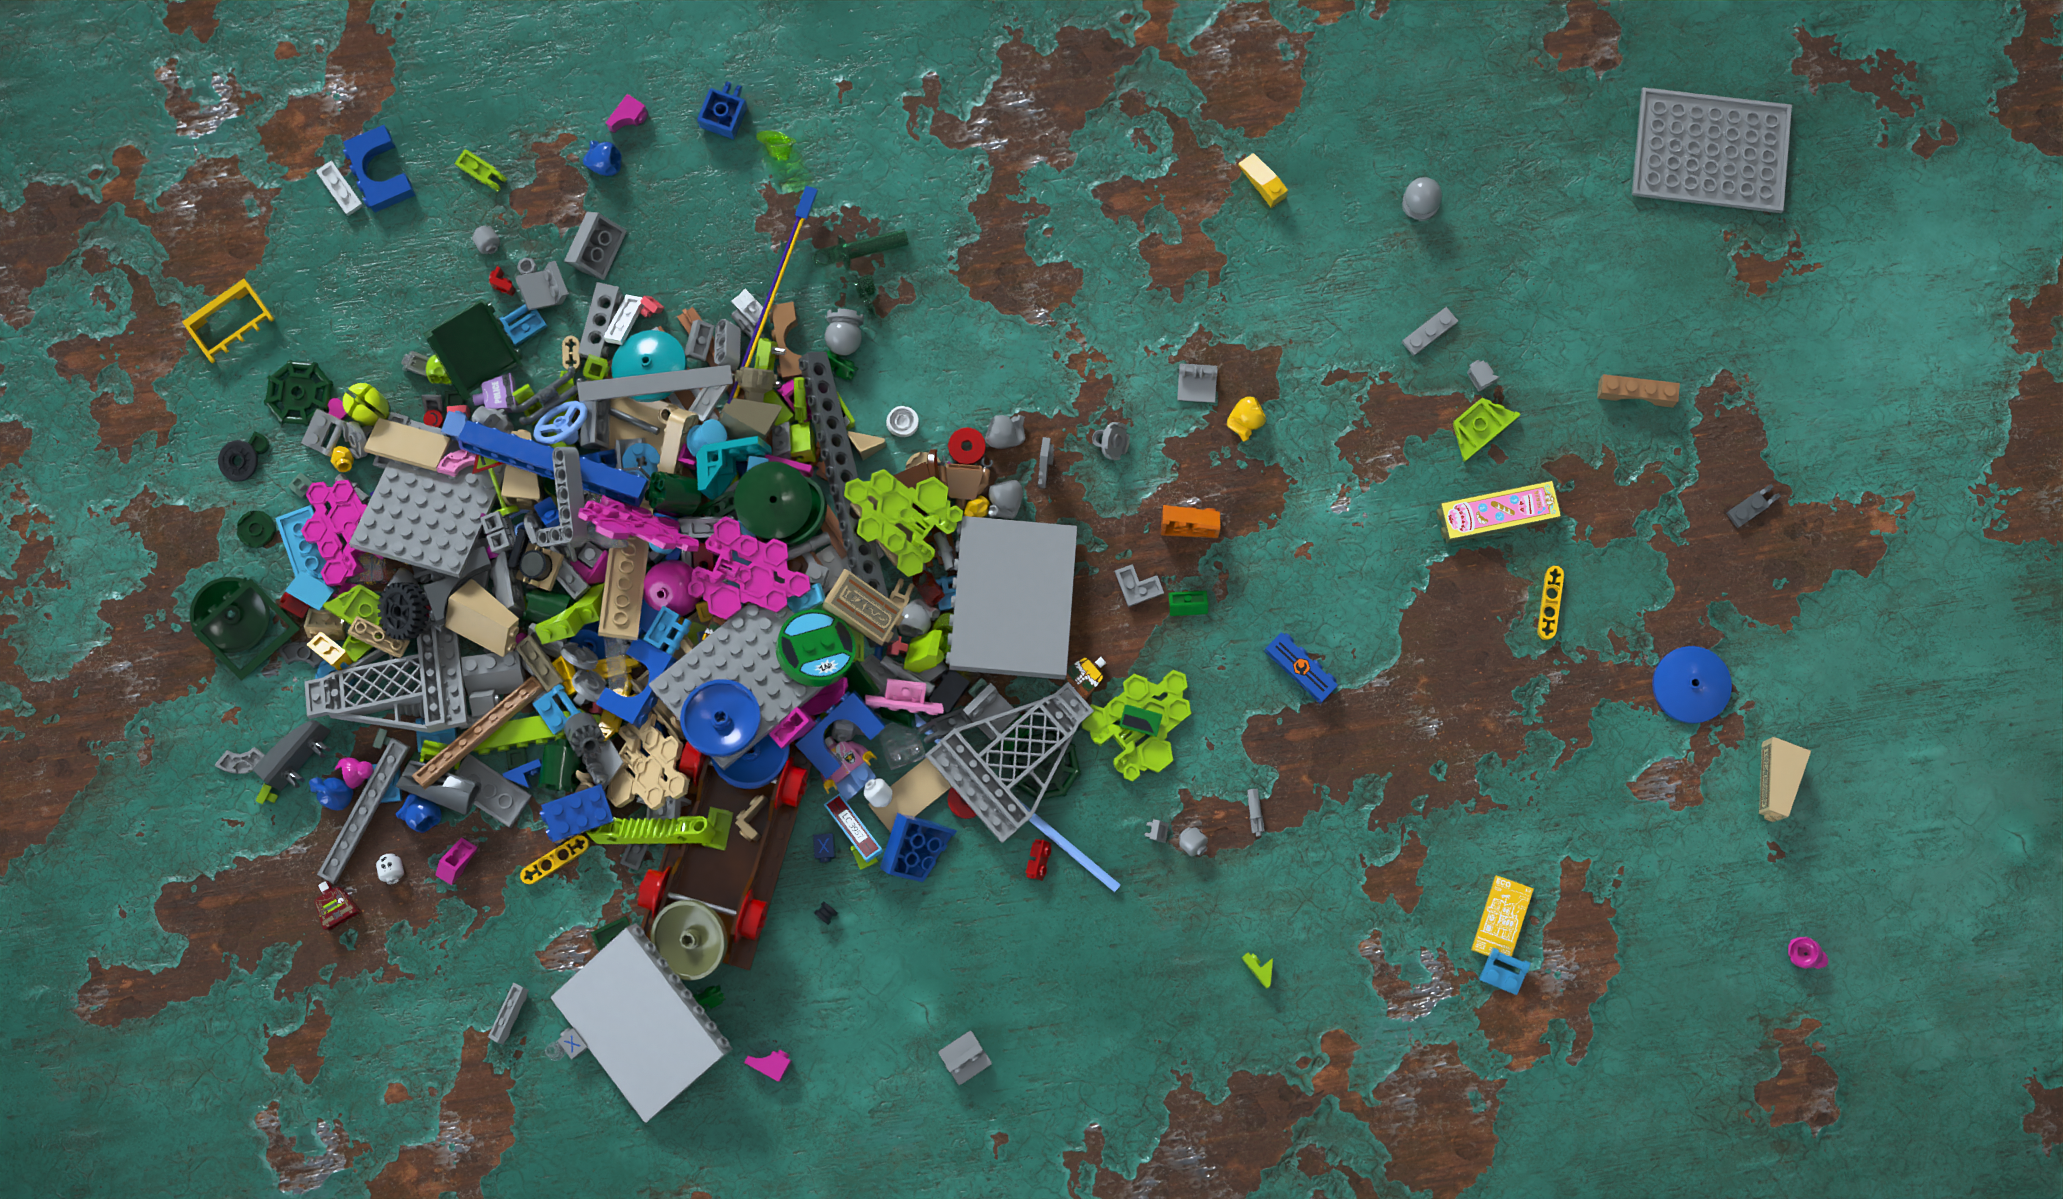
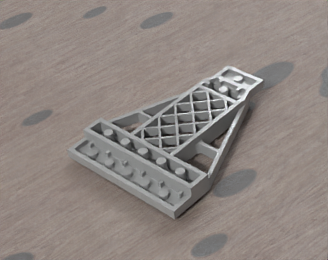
[304,621,468,733]
[925,682,1094,843]

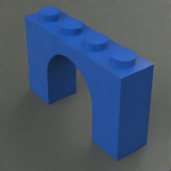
[343,125,416,212]
[596,638,678,729]
[795,690,886,779]

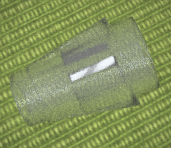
[545,1041,565,1061]

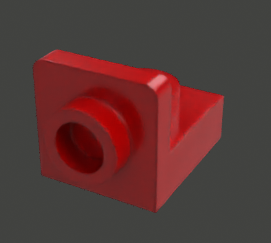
[489,266,516,297]
[280,592,310,618]

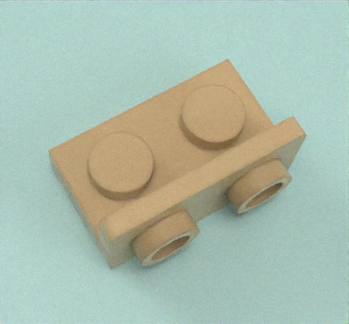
[304,608,346,640]

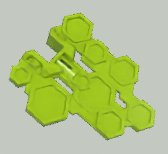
[844,469,963,577]
[1081,670,1191,782]

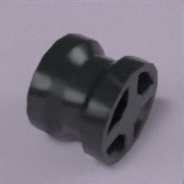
[814,901,838,925]

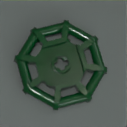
[264,360,333,426]
[1009,730,1081,800]

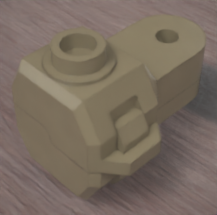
[735,367,777,403]

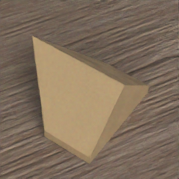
[847,431,886,461]

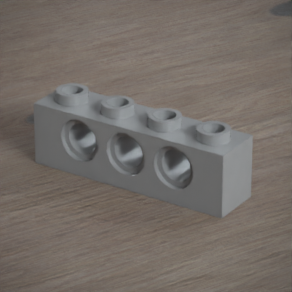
[578,282,623,359]

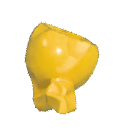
[1227,396,1266,442]

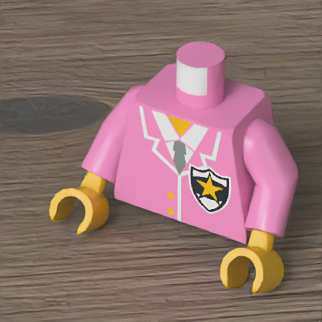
[820,736,877,794]

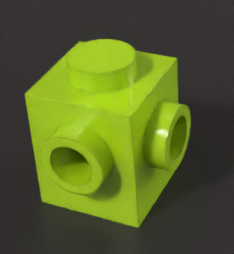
[583,354,610,381]

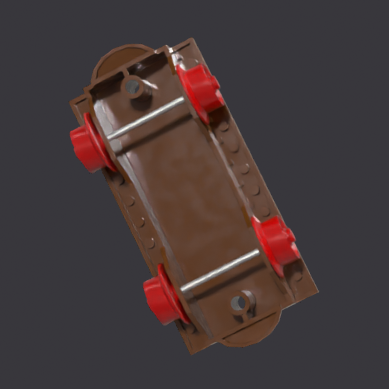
[638,739,813,971]

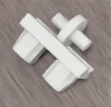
[732,289,763,326]

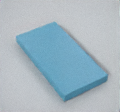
[275,505,326,580]

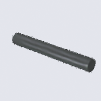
[608,407,660,435]

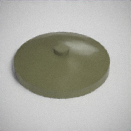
[651,900,727,980]

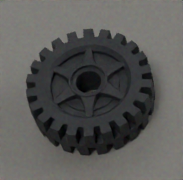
[378,582,429,640]

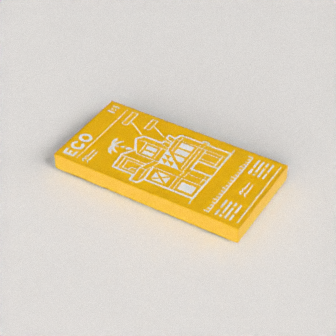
[1471,875,1534,957]

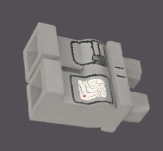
[480,511,516,554]

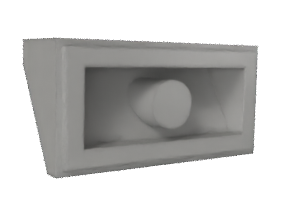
[685,319,715,361]

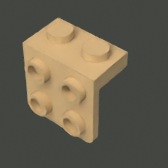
[735,795,769,842]

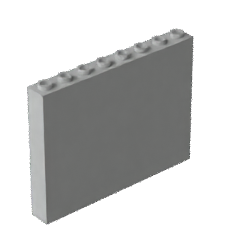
[946,516,1077,680]
[550,923,733,1123]

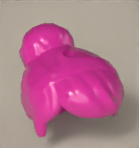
[335,758,374,788]
[1788,937,1829,969]

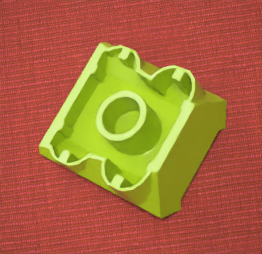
[904,630,944,673]

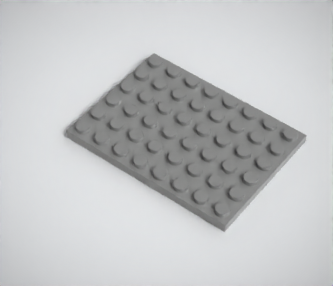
[1632,88,1792,213]
[349,420,506,578]
[648,602,826,770]

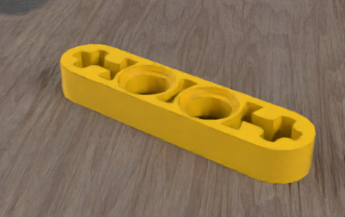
[1537,566,1564,640]
[520,835,590,885]

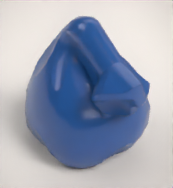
[583,140,622,176]
[309,777,353,811]
[395,794,442,833]

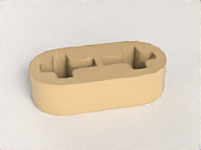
[562,336,581,372]

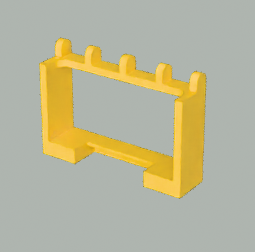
[182,279,274,364]

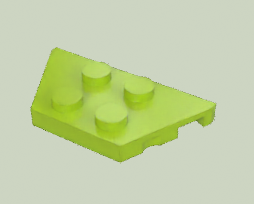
[1453,398,1521,462]
[322,584,383,639]

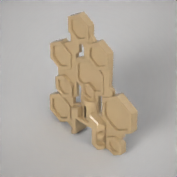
[606,710,690,810]

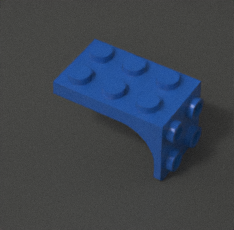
[540,784,614,846]

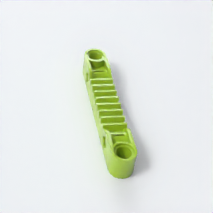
[586,816,715,844]

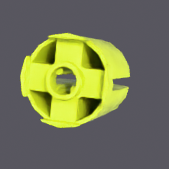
[343,383,390,427]

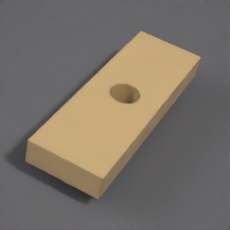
[347,616,410,658]

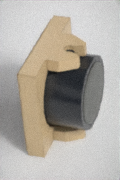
[515,543,565,591]

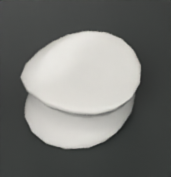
[886,406,919,437]

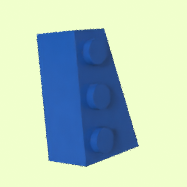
[880,813,957,882]

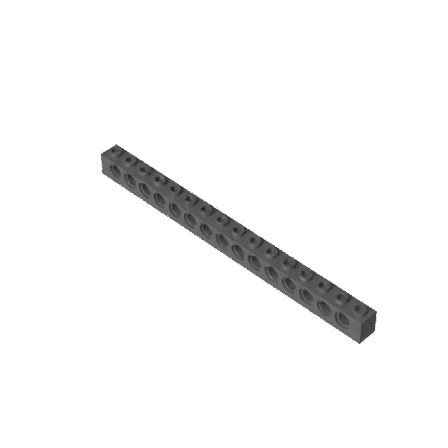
[798,352,899,648]

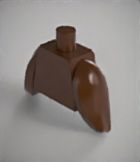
[892,449,940,511]

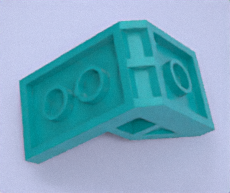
[696,436,772,500]

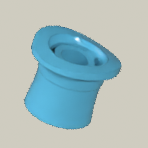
[686,419,727,457]

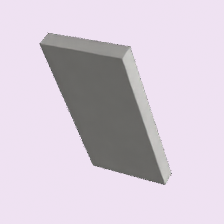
[455,754,533,828]

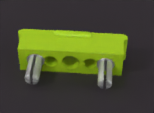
[754,338,786,388]

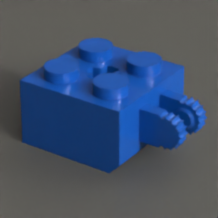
[697,81,748,139]

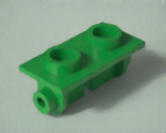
[823,350,859,381]
[693,985,726,1011]

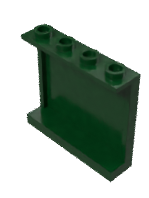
[423,299,523,401]

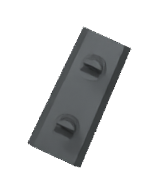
[253,720,331,791]
[395,761,482,815]

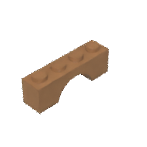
[769,302,803,382]
[1597,374,1680,407]

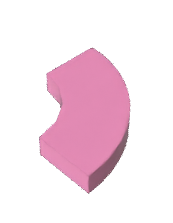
[436,449,476,477]

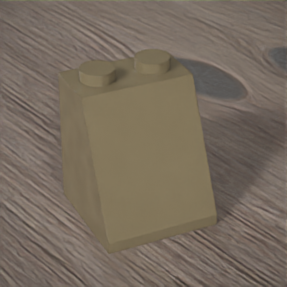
[717,398,782,441]

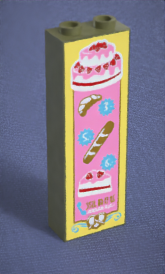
[1436,480,1562,543]

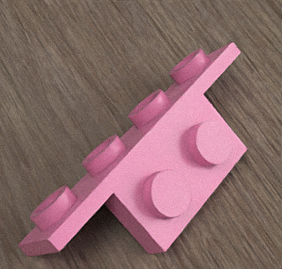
[865,679,943,715]

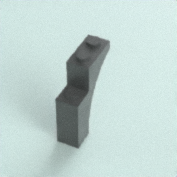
[422,546,491,626]

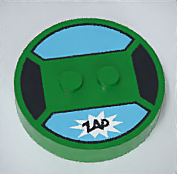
[776,609,856,687]

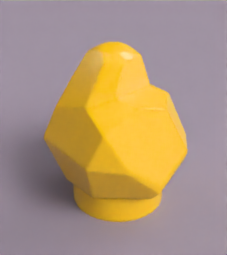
[331,446,354,472]
[964,495,990,518]

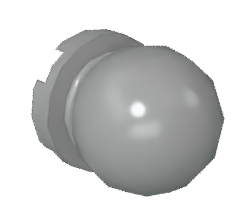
[1402,177,1442,221]
[825,309,864,356]

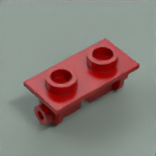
[1026,839,1052,881]

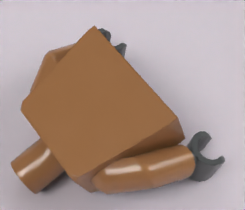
[938,455,993,509]

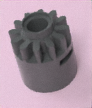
[564,713,605,759]

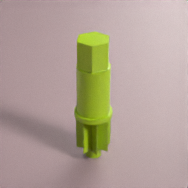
[794,377,807,423]

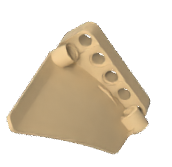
[585,379,699,501]

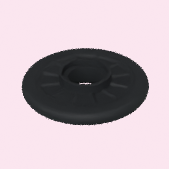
[218,440,258,482]

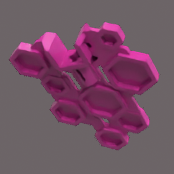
[301,480,383,586]
[578,495,699,552]
[688,516,811,620]

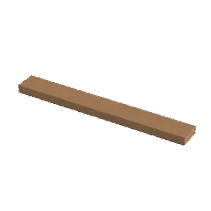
[412,676,545,790]

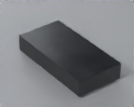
[508,529,529,571]

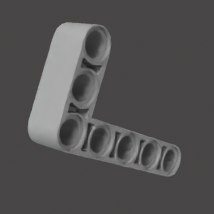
[535,447,588,547]

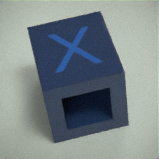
[813,833,836,863]

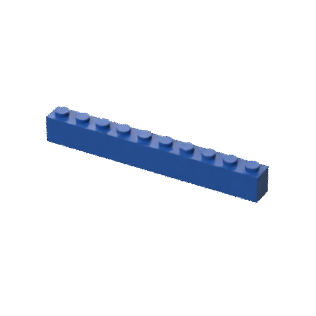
[458,420,648,508]

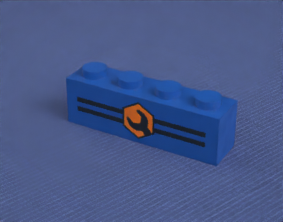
[1264,632,1338,704]

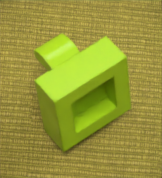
[255,783,278,804]

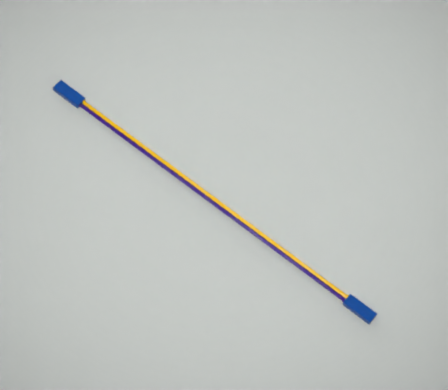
[665,186,818,560]

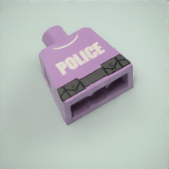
[473,373,519,413]

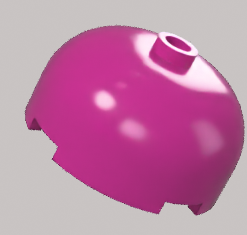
[643,560,701,617]

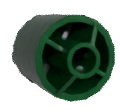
[645,471,702,516]
[522,588,576,625]
[538,739,582,793]

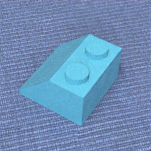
[285,569,338,611]

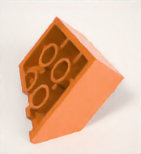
[1161,505,1220,538]

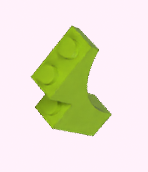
[534,583,605,644]

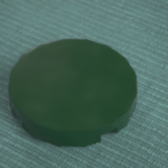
[237,510,276,548]

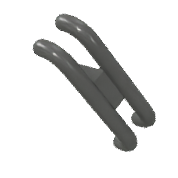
[511,366,584,425]

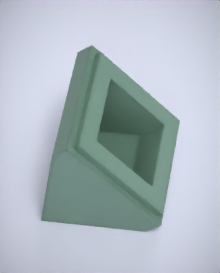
[967,678,988,699]

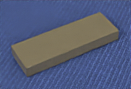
[515,635,564,692]

